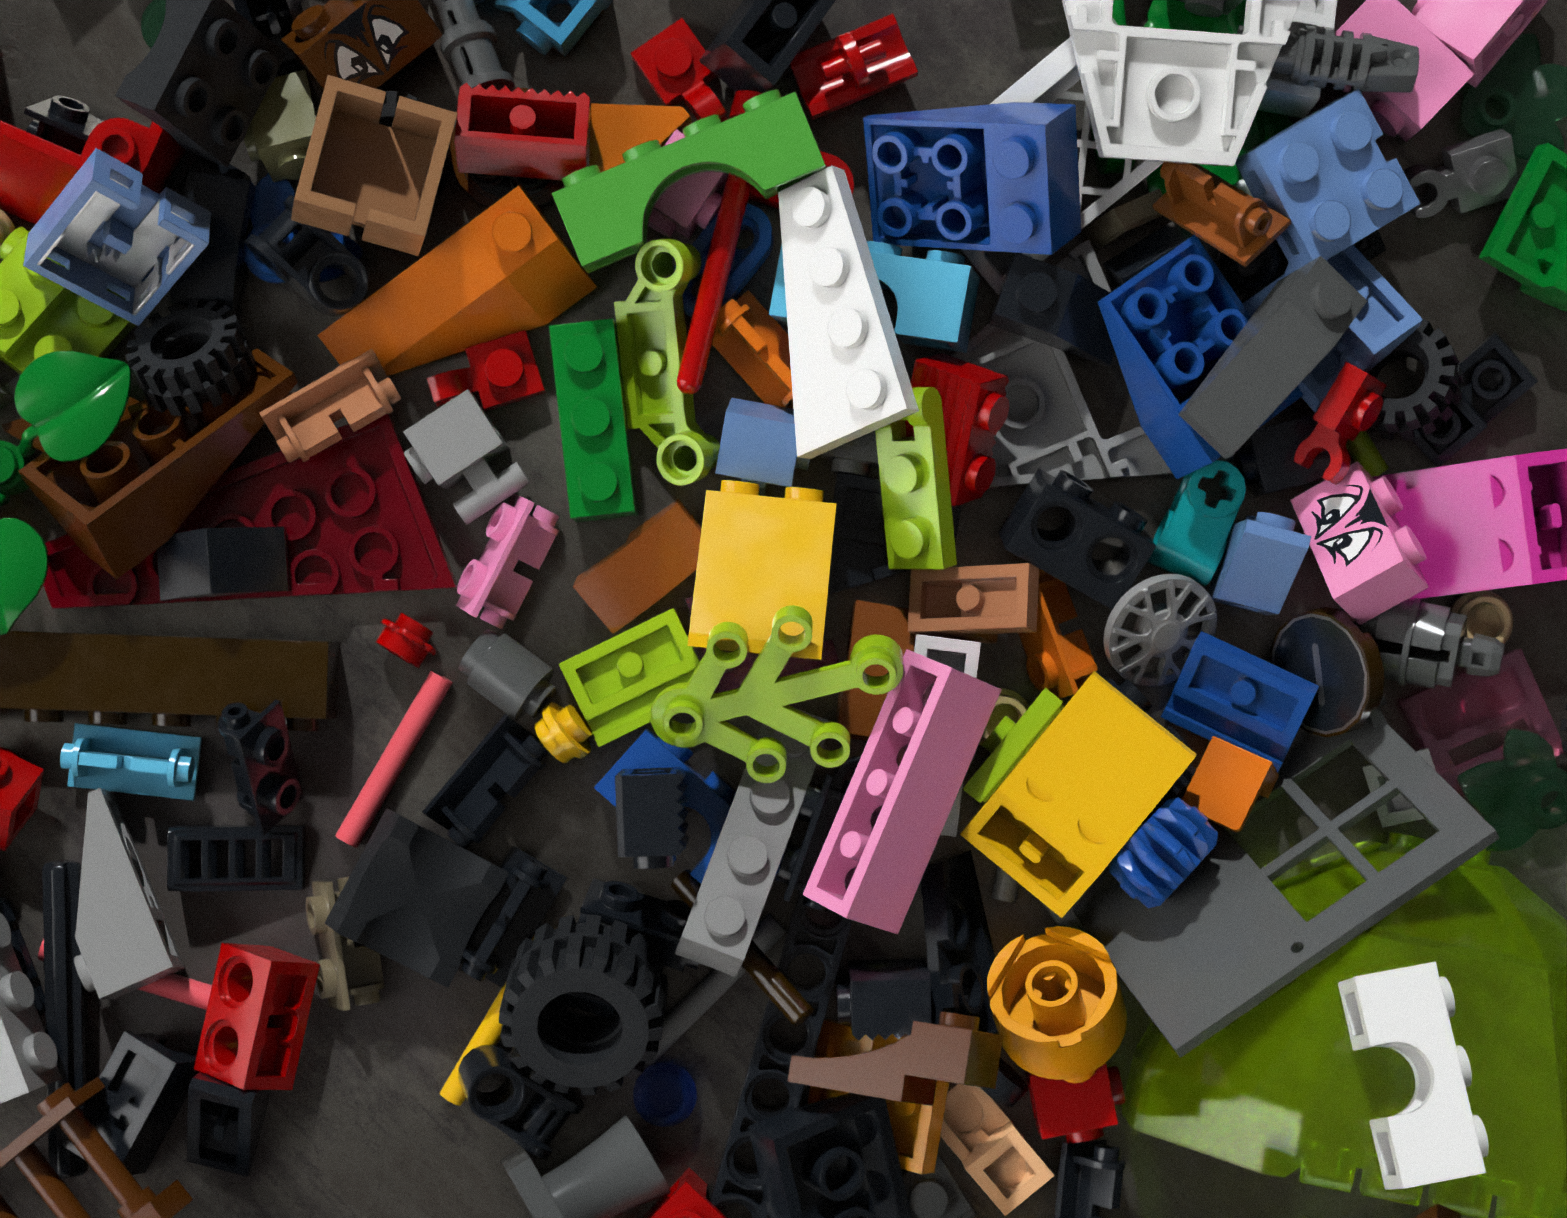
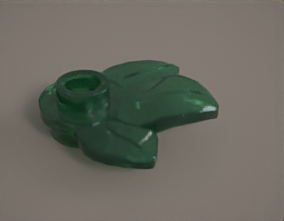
[1460,33,1567,160]
[1457,729,1567,852]

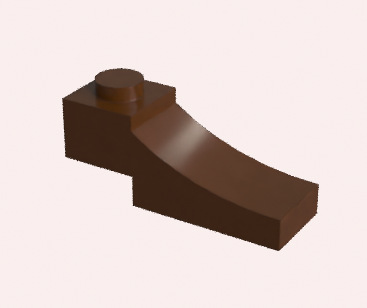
[787,1011,1003,1106]

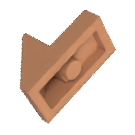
[908,563,1039,644]

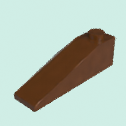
[18,348,298,579]

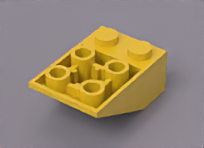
[960,671,1197,918]

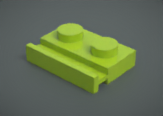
[559,608,700,747]

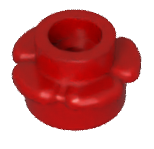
[375,613,436,669]

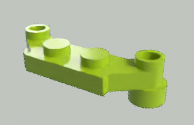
[614,238,720,486]

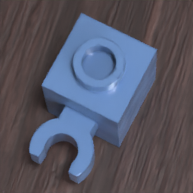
[715,398,810,496]

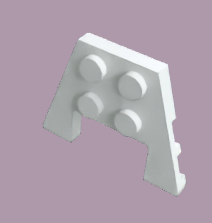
[1062,0,1301,167]

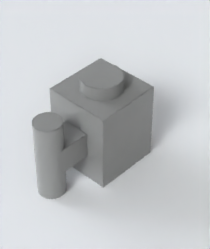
[403,389,531,525]

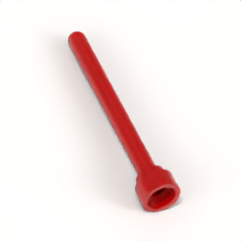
[676,90,762,395]

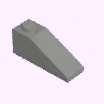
[74,788,185,999]

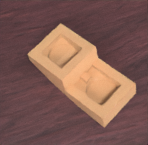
[940,1082,1055,1216]

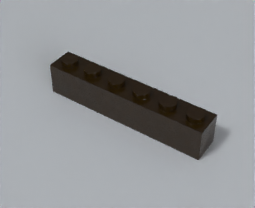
[0,631,340,731]

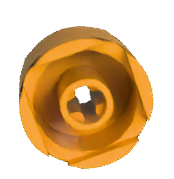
[987,926,1127,1083]

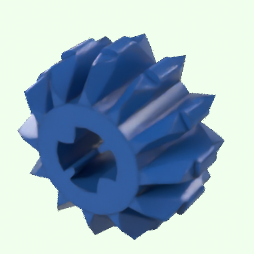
[1109,797,1218,908]

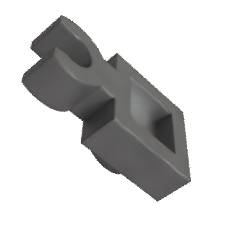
[1404,128,1519,218]

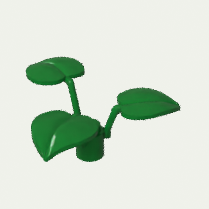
[0,351,131,635]

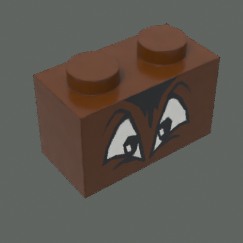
[281,0,443,94]

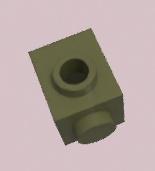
[244,69,321,183]

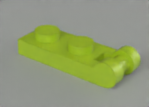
[875,387,957,570]

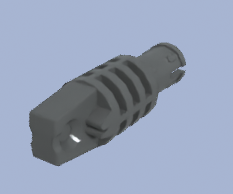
[1237,25,1419,93]

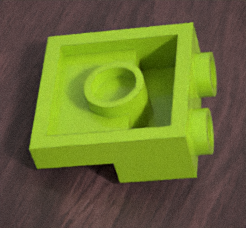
[0,227,135,375]

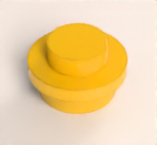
[534,702,593,763]

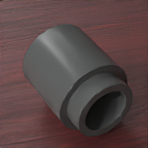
[458,629,557,720]

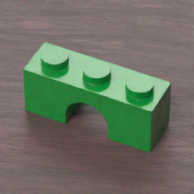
[549,318,639,523]

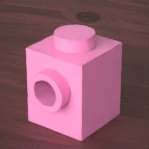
[648,129,728,239]

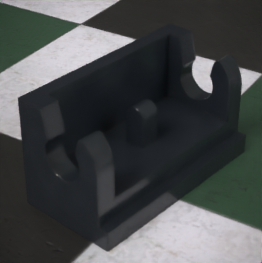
[63,1031,199,1175]

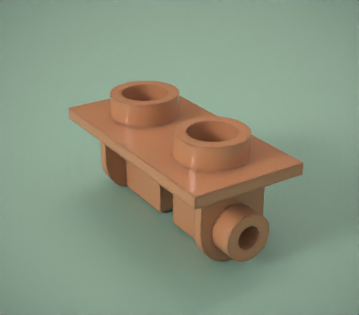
[259,349,401,463]

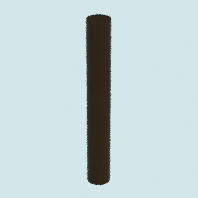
[671,869,814,1027]

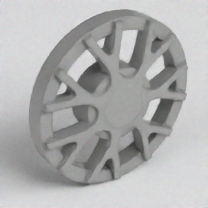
[1103,574,1217,687]

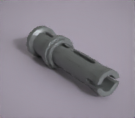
[433,0,515,95]

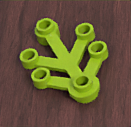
[651,605,903,783]

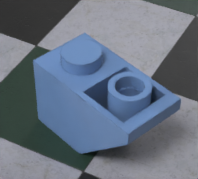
[1208,512,1311,616]

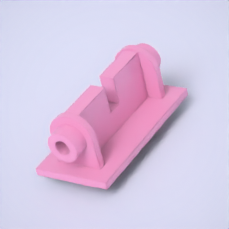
[456,494,560,629]

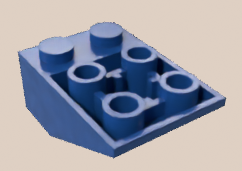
[863,102,1081,255]
[1098,235,1303,479]

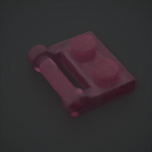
[1399,649,1564,797]

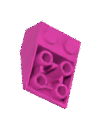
[1373,448,1567,600]

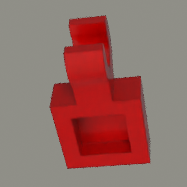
[630,18,728,122]
[426,330,546,412]
[1294,362,1387,485]

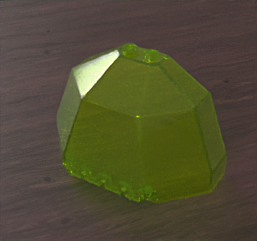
[1122,831,1567,1218]

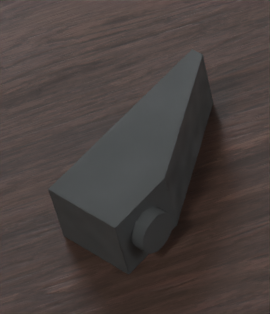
[1178,256,1367,459]

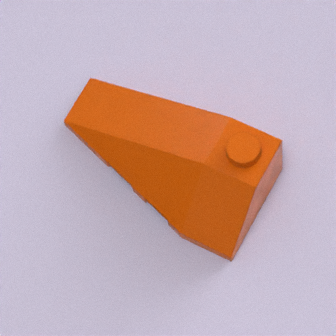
[317,184,597,376]

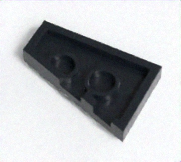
[921,850,999,1035]

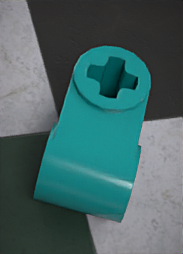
[1147,460,1246,587]

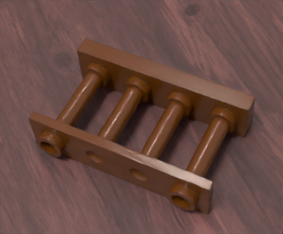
[0,1077,193,1218]

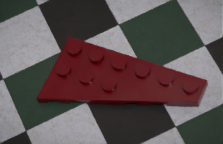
[43,413,458,609]

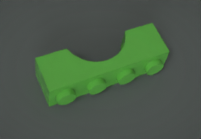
[552,89,826,273]

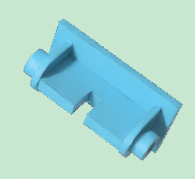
[60,723,202,801]

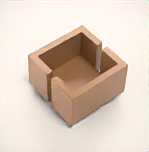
[291,75,457,256]

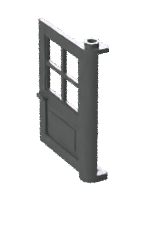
[1041,694,1500,1058]

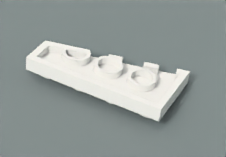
[778,165,919,459]

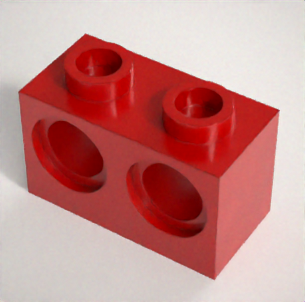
[194,943,320,1090]

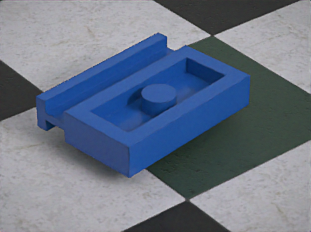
[1161,631,1319,773]

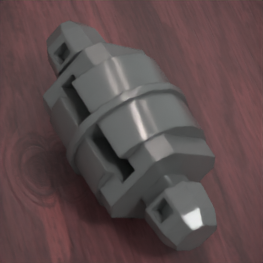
[1334,598,1505,689]

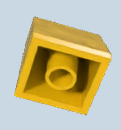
[687,480,836,660]

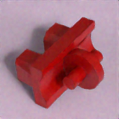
[789,13,918,120]

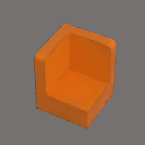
[1182,736,1279,832]

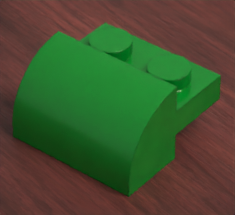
[1479,143,1567,311]

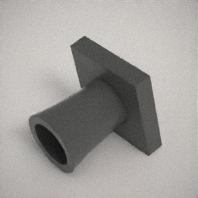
[500,1115,671,1218]

